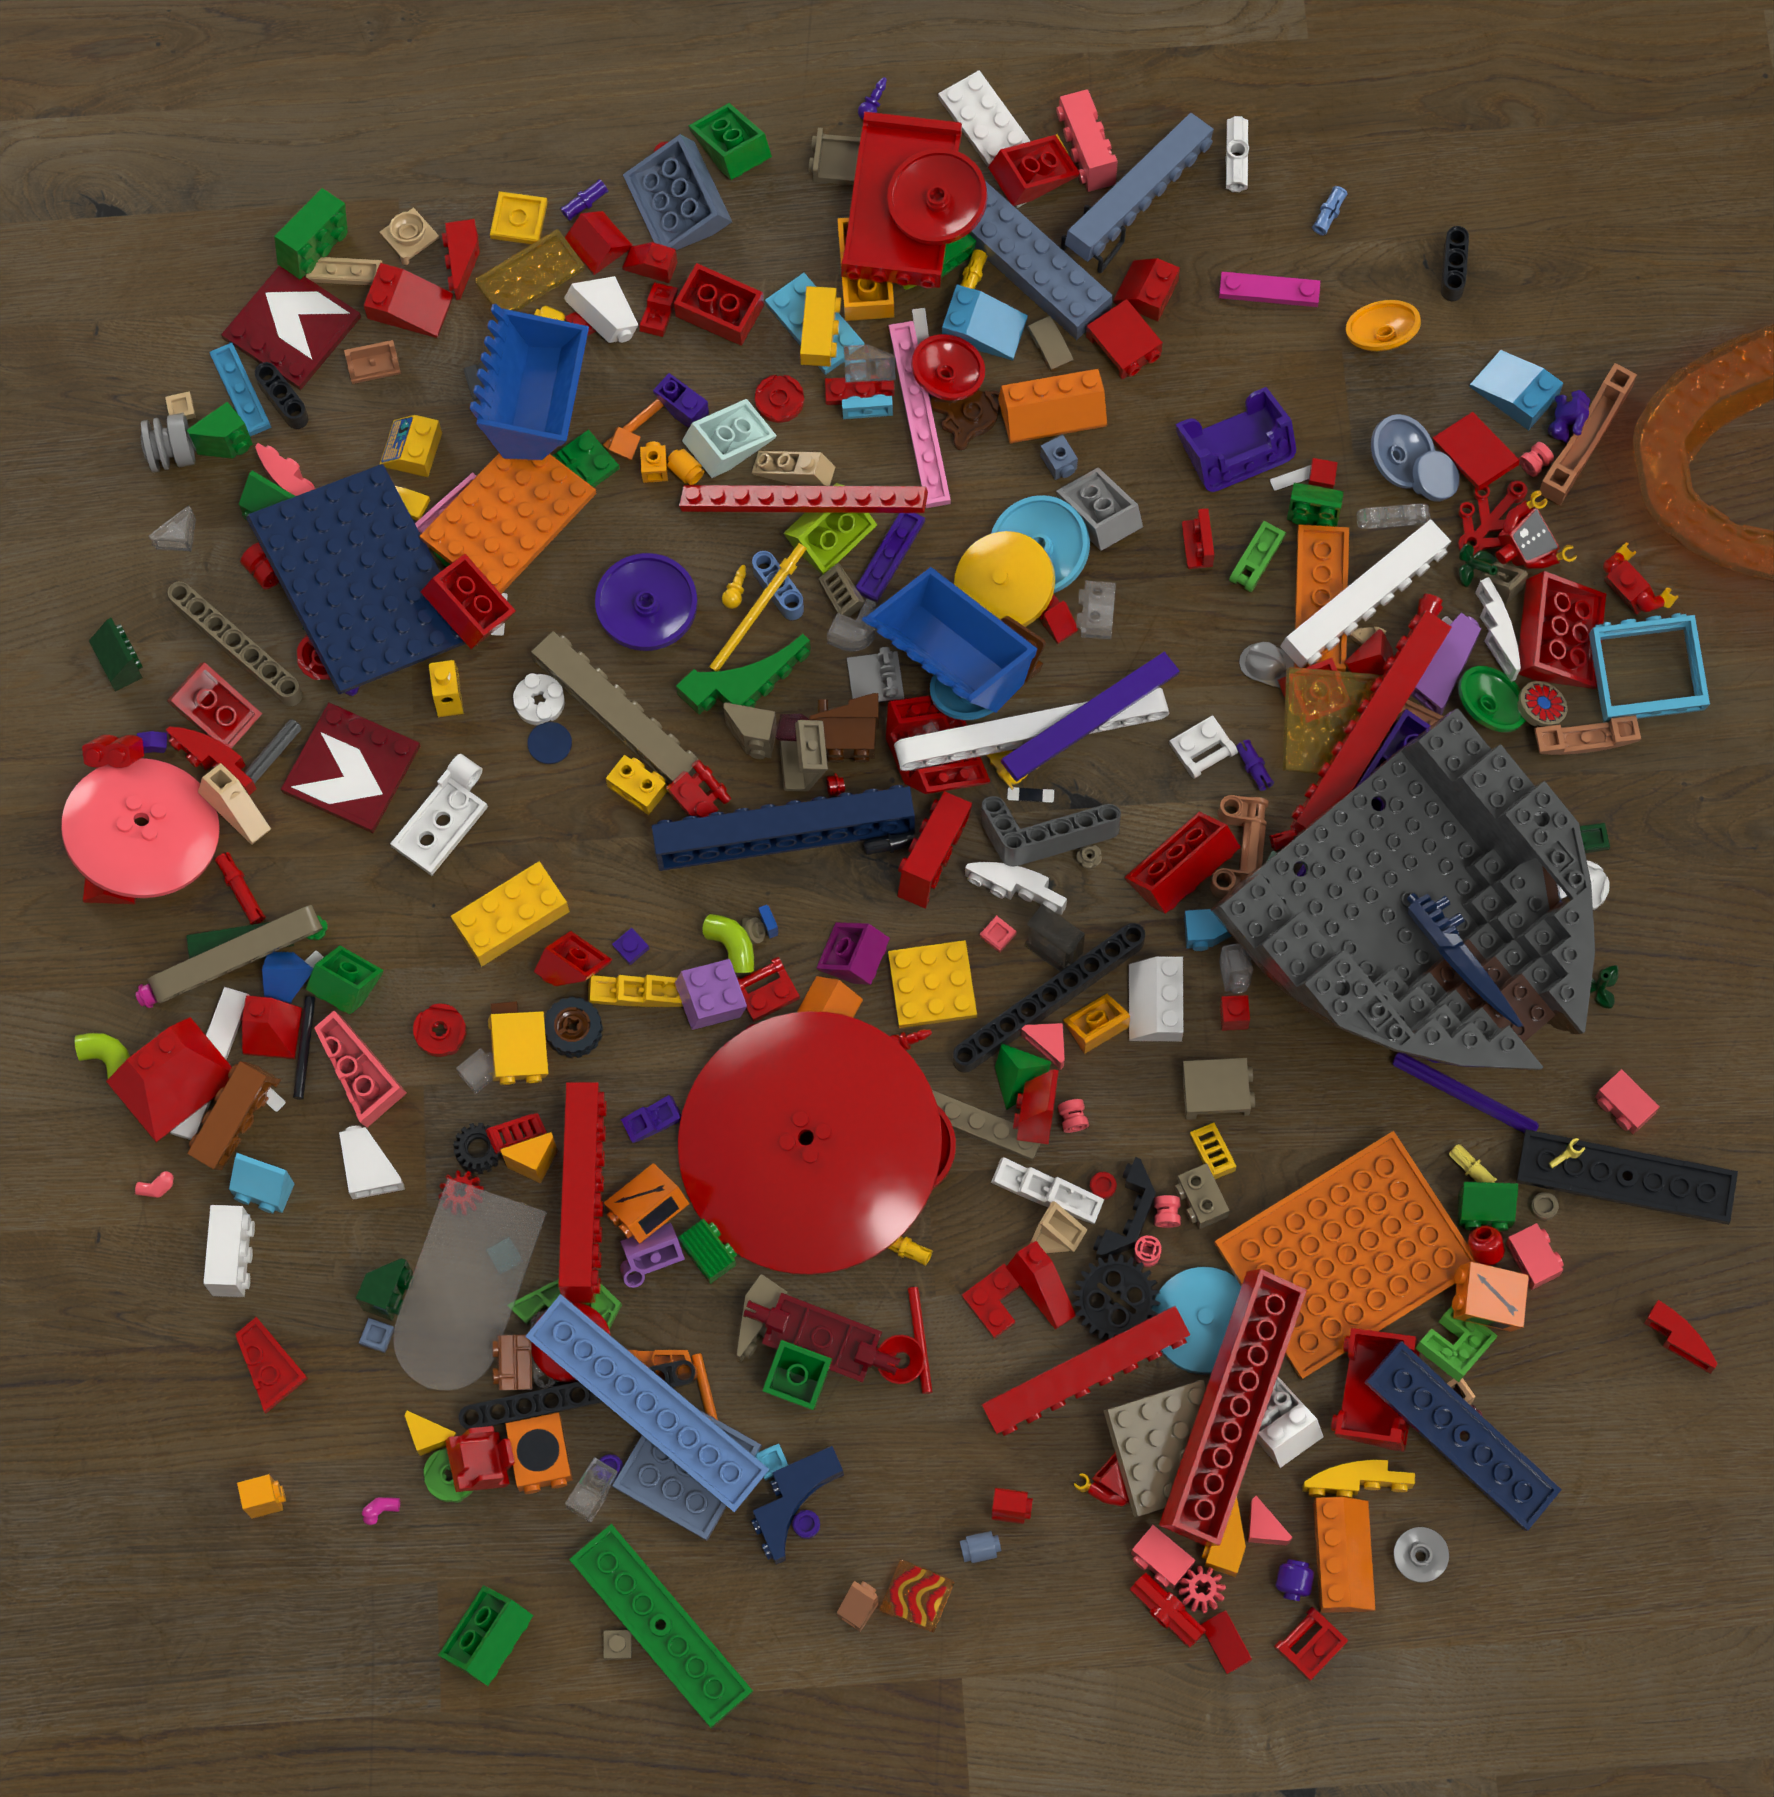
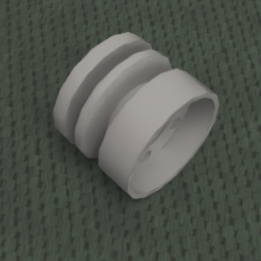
[140,413,195,473]

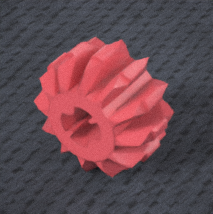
[1179,1566,1226,1614]

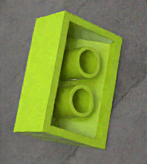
[783,483,877,575]

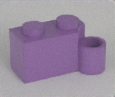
[620,1222,685,1288]

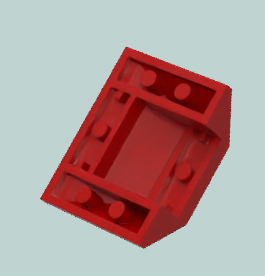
[886,695,991,794]
[106,1017,232,1143]

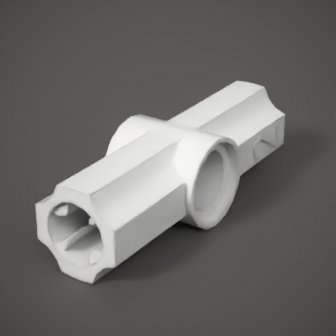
[1225,116,1249,192]

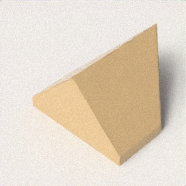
[1030,1201,1087,1253]

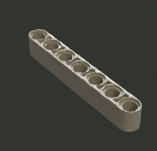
[167,581,303,706]
[147,905,323,1003]

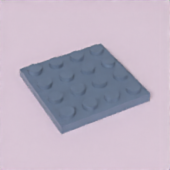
[612,1410,762,1541]

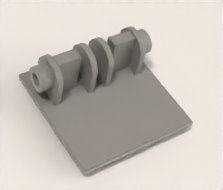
[847,647,904,702]

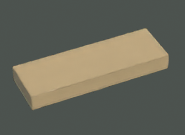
[306,257,382,285]

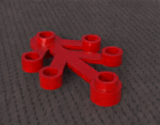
[1458,481,1528,556]

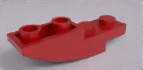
[166,726,257,796]

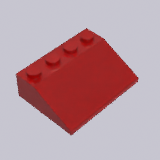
[1518,571,1606,689]

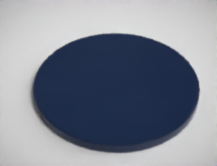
[528,722,572,764]

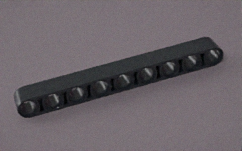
[953,923,1145,1073]
[459,1360,698,1429]

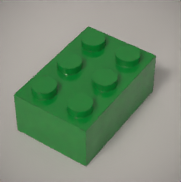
[274,188,348,280]

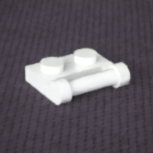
[1169,715,1238,779]

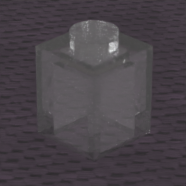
[456,1048,494,1094]

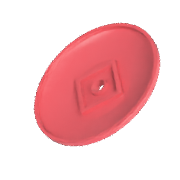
[61,758,219,898]

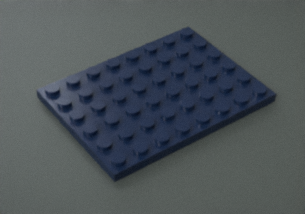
[246,464,466,695]

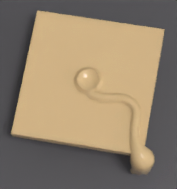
[380,207,440,265]

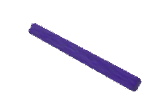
[1393,1052,1539,1133]

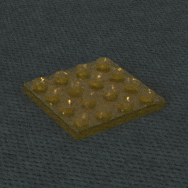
[1283,667,1383,773]

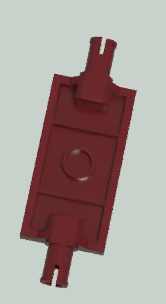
[743,1293,901,1383]

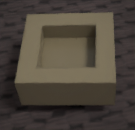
[604,1630,632,1660]

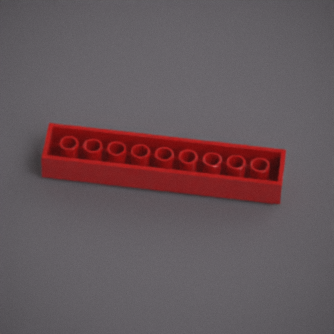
[1159,1269,1307,1546]

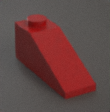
[1006,1241,1076,1330]

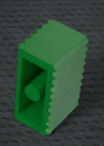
[678,1219,737,1284]

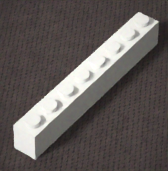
[1280,519,1451,669]

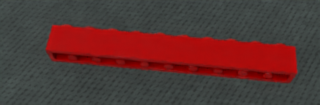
[1290,610,1452,832]

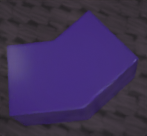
[137,731,167,753]

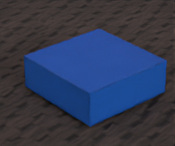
[758,905,778,939]

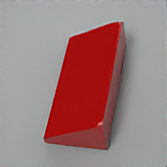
[1201,1610,1252,1674]

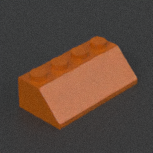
[998,369,1107,444]
[1313,1497,1376,1613]

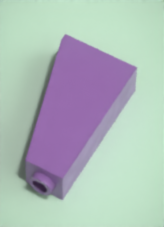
[1411,613,1481,715]

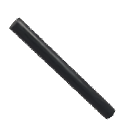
[293,996,316,1100]

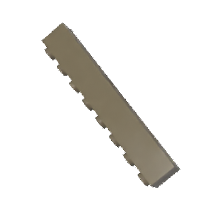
[531,631,698,784]

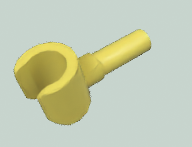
[1548,1138,1585,1168]

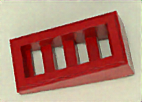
[486,1113,547,1154]

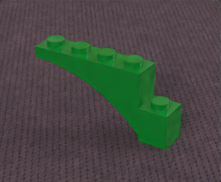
[676,634,811,715]

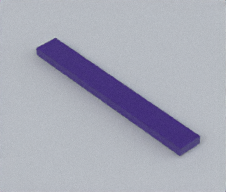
[1001,651,1180,782]

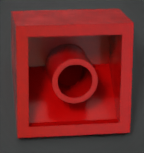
[1113,258,1180,321]
[1013,1069,1059,1144]

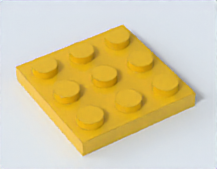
[888,940,977,1028]

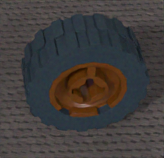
[544,997,603,1058]

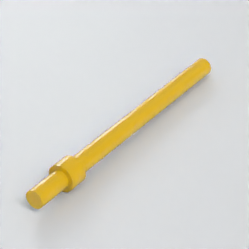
[709,543,807,671]

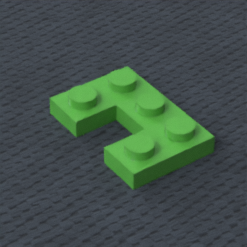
[1415,1306,1498,1382]

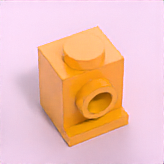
[640,441,668,483]

